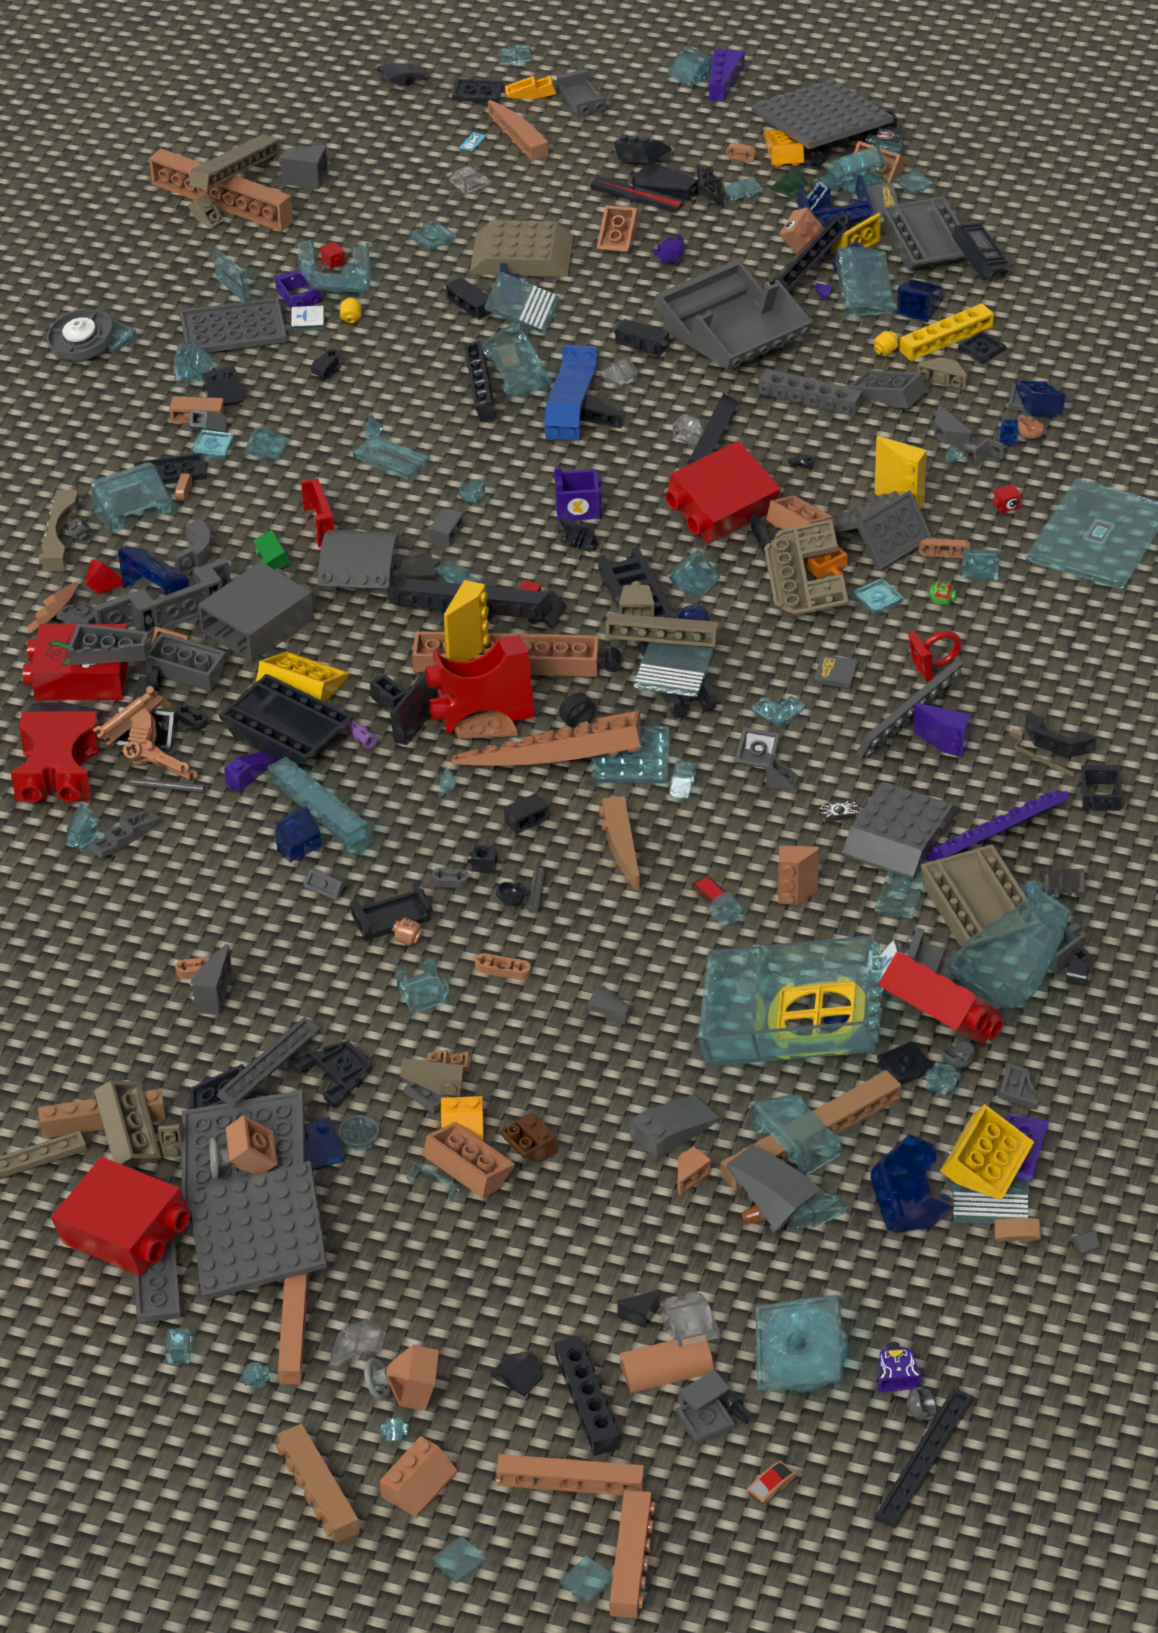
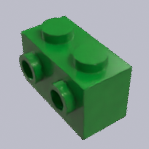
[253,530,291,569]

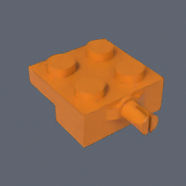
[804,547,848,579]

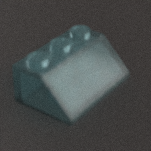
[825,145,885,182]

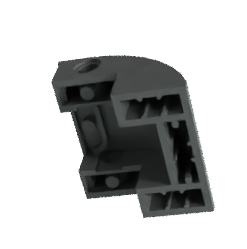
[317,529,399,594]

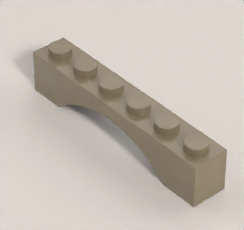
[39,490,79,572]

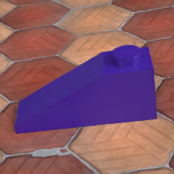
[224,751,278,792]

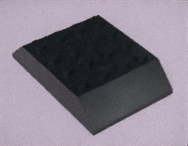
[219,674,354,767]

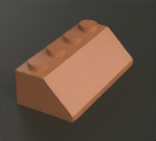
[423,1122,515,1198]

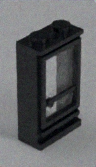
[951,222,1013,281]

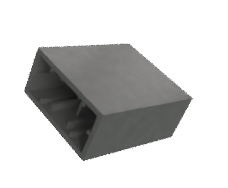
[198,561,315,663]

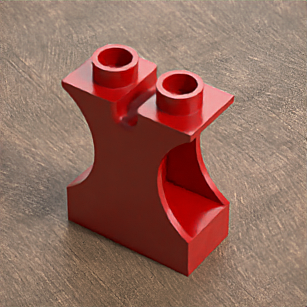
[425,635,535,733]
[11,711,100,803]

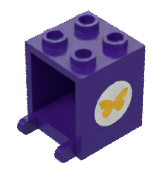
[554,467,603,522]

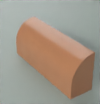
[620,1333,714,1393]

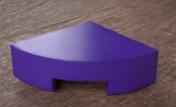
[816,283,833,300]

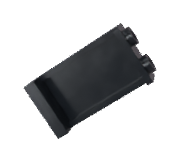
[350,882,433,941]

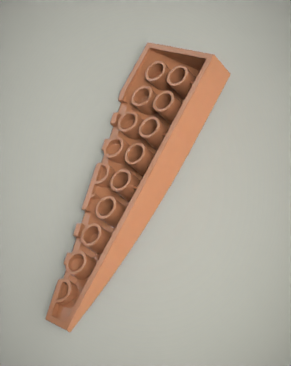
[451,710,642,766]

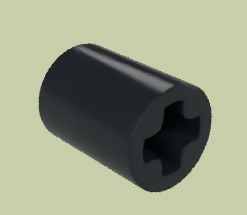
[604,647,620,672]

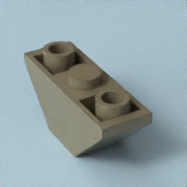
[917,357,967,390]

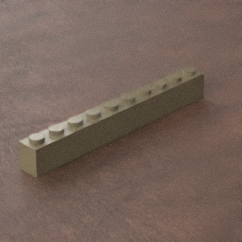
[189,134,279,190]

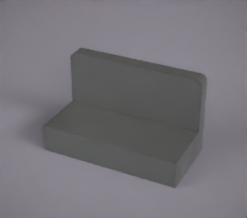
[303,868,352,901]
[677,1370,729,1412]

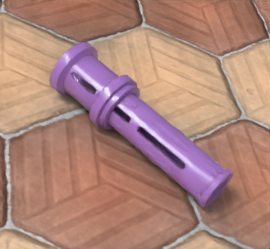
[340,709,377,749]

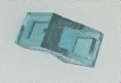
[670,761,696,799]

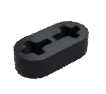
[176,704,207,730]

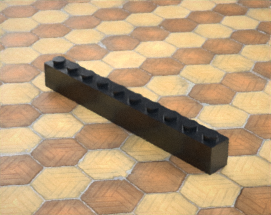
[386,578,553,619]

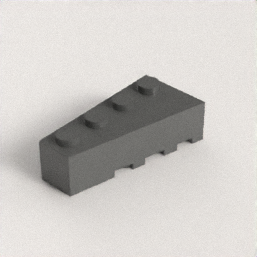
[67,623,152,665]

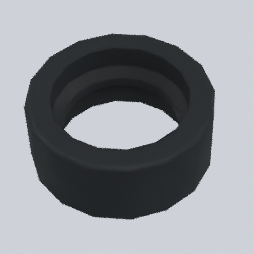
[559,692,596,728]

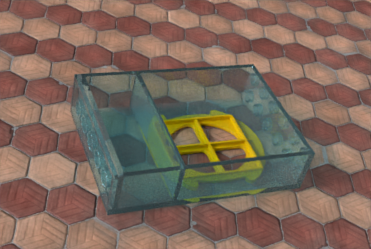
[698,935,885,1066]

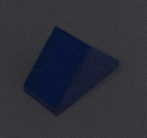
[801,180,831,214]

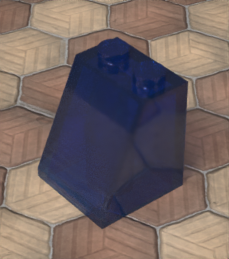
[897,279,943,322]

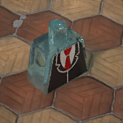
[867,128,905,154]

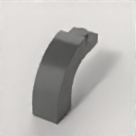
[174,518,212,572]

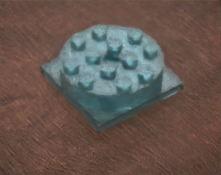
[756,1295,848,1393]

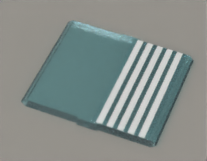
[484,272,560,334]
[633,642,714,697]
[952,1179,1030,1224]

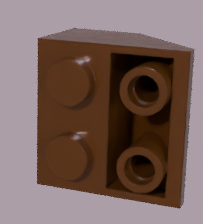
[499,1112,558,1162]

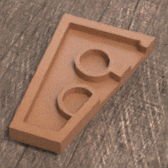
[453,710,517,739]

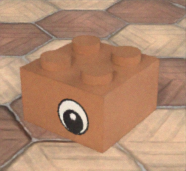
[779,208,822,254]

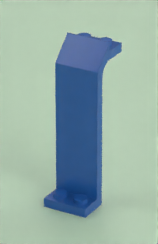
[544,345,597,440]

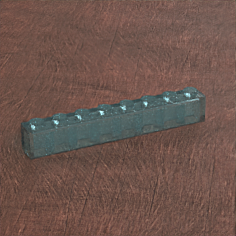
[267,757,371,849]

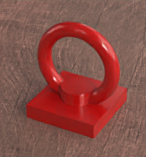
[908,631,961,682]

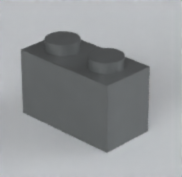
[428,508,464,547]

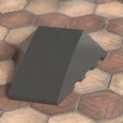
[726,1145,826,1233]

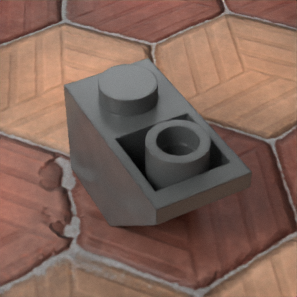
[189,410,227,433]

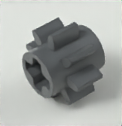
[68,518,90,540]

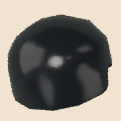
[496,882,527,906]

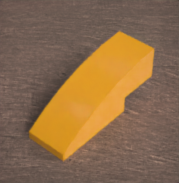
[505,75,556,99]

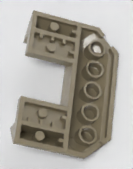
[764,519,849,616]

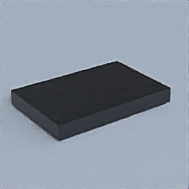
[452,78,503,103]

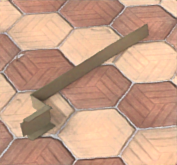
[1009,729,1075,777]

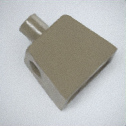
[619,581,654,617]

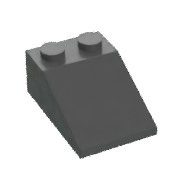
[190,944,232,1015]

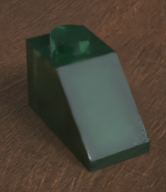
[770,168,809,197]

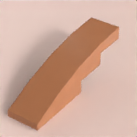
[26,581,78,633]

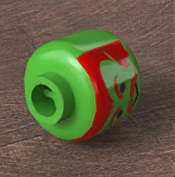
[929,581,957,606]

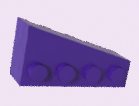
[709,49,745,101]

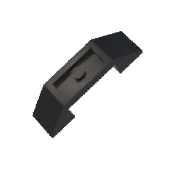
[1025,712,1096,758]

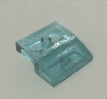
[409,221,456,251]

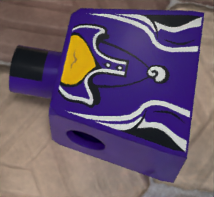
[878,1342,921,1392]

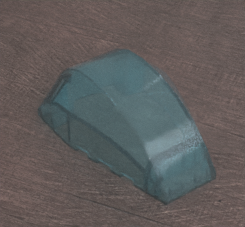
[946,889,1070,1009]

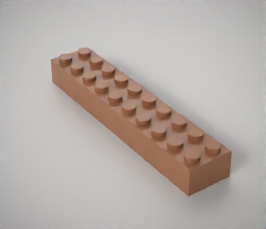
[149,148,293,232]
[412,631,599,677]

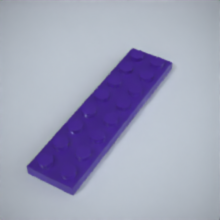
[927,790,1070,862]

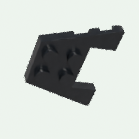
[288,1040,372,1109]

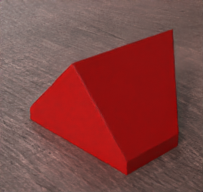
[85,559,128,595]

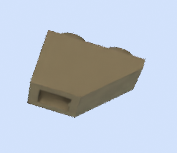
[187,193,224,228]
[158,1123,182,1157]

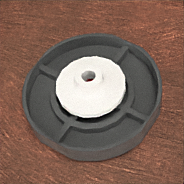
[47,309,114,362]

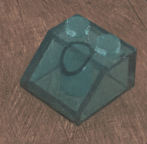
[667,549,720,598]
[962,549,1000,580]

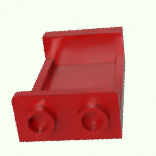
[301,478,334,547]

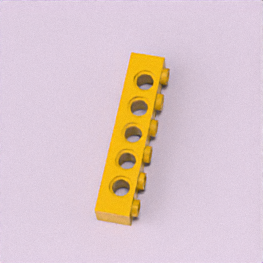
[899,303,994,361]

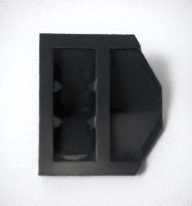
[490,1351,543,1397]

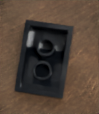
[190,1064,256,1109]

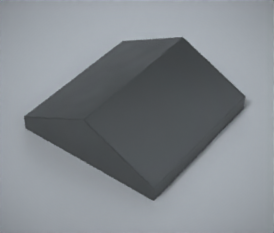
[735,727,780,769]

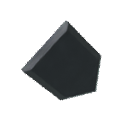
[697,166,724,205]

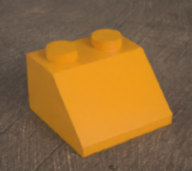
[441,1096,484,1142]

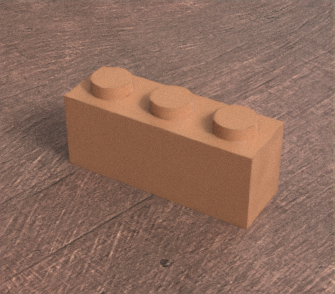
[169,396,225,423]

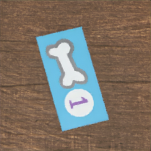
[459,132,486,151]

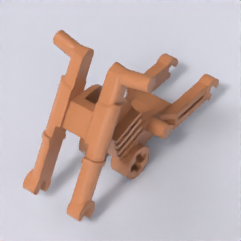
[93,686,199,781]

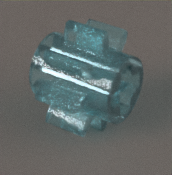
[242,1362,270,1389]
[381,1418,408,1441]

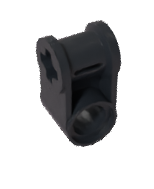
[311,349,341,379]
[1066,948,1090,986]

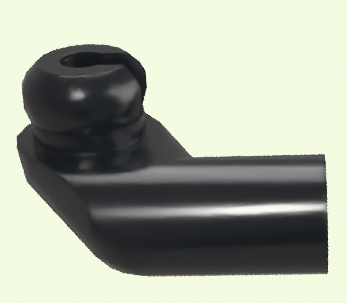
[788,454,815,467]

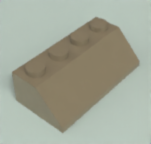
[94,1081,161,1168]

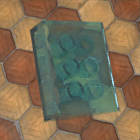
[836,246,894,317]

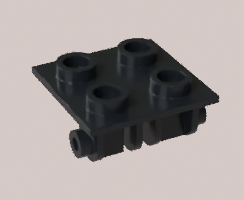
[560,519,599,552]

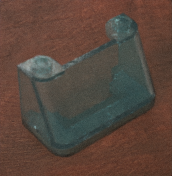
[482,321,553,397]
[90,462,174,533]
[751,1094,842,1176]

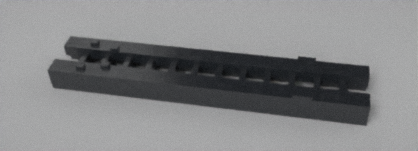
[598,547,716,718]

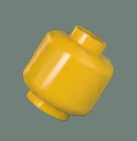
[340,298,362,323]
[873,331,899,356]

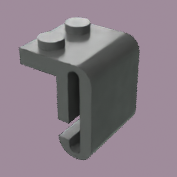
[904,928,962,982]

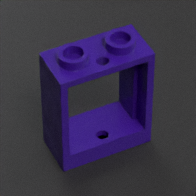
[275,268,322,311]

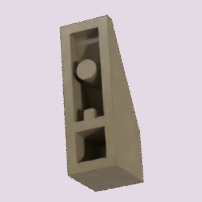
[400,1058,463,1097]

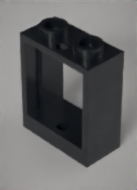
[1080,765,1122,811]

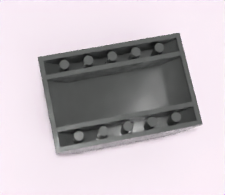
[882,196,967,270]
[842,782,960,879]

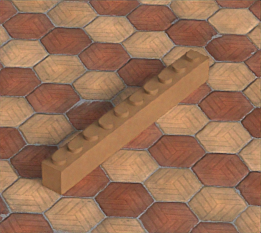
[721,1070,902,1191]

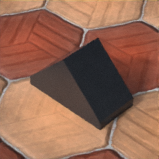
[617,1290,660,1328]

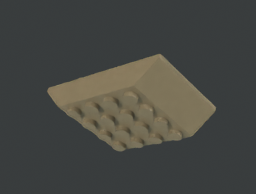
[470,220,573,277]
[921,844,1042,946]

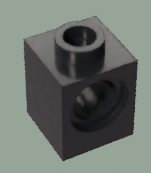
[468,845,498,874]

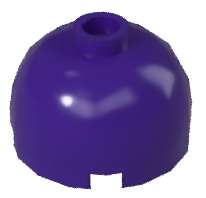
[652,234,686,264]

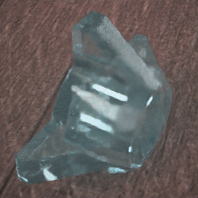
[438,766,455,797]

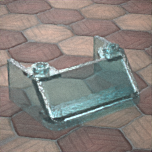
[298,239,370,293]

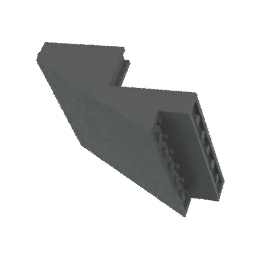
[654,259,812,369]

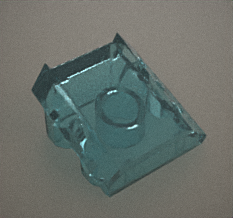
[244,425,289,460]

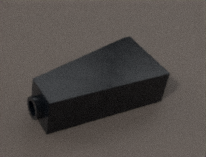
[632,162,699,201]

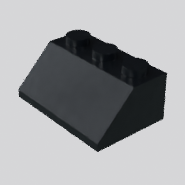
[613,135,672,163]
[116,707,179,750]

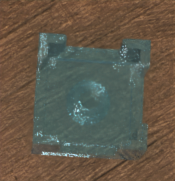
[396,959,450,1014]

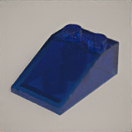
[1014,380,1066,417]

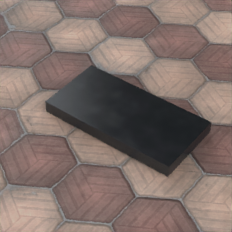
[133,453,207,488]

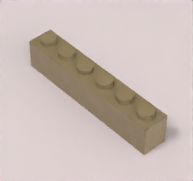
[605,613,719,647]

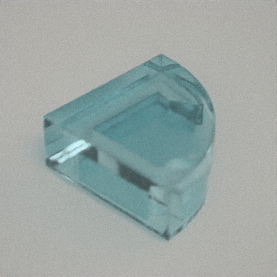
[946,445,963,464]

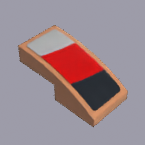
[747,1460,797,1505]

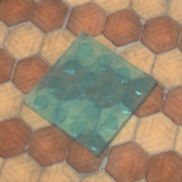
[592,726,669,783]

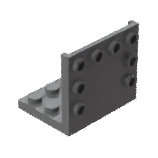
[832,490,932,570]

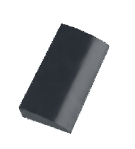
[390,671,440,745]

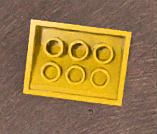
[875,436,927,511]
[444,580,490,661]
[256,651,350,702]
[940,1104,1034,1200]

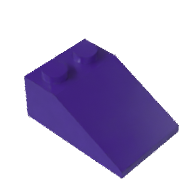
[914,703,970,757]

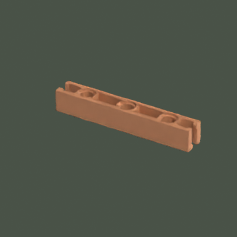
[278,1273,309,1385]
[496,1454,644,1496]

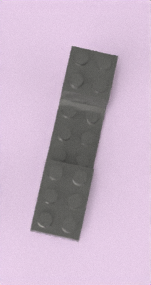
[94,558,231,636]

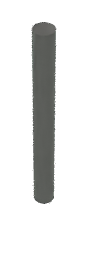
[130,778,205,793]

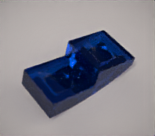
[999,419,1018,446]

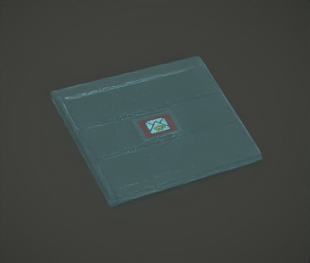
[1026,478,1158,589]

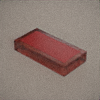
[692,875,731,910]

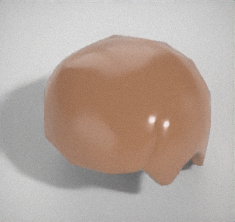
[1018,416,1045,439]

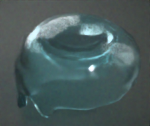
[458,479,486,502]

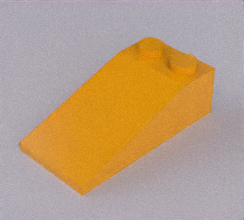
[764,130,804,167]

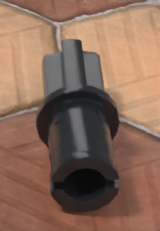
[810,144,829,169]
[719,1389,753,1424]

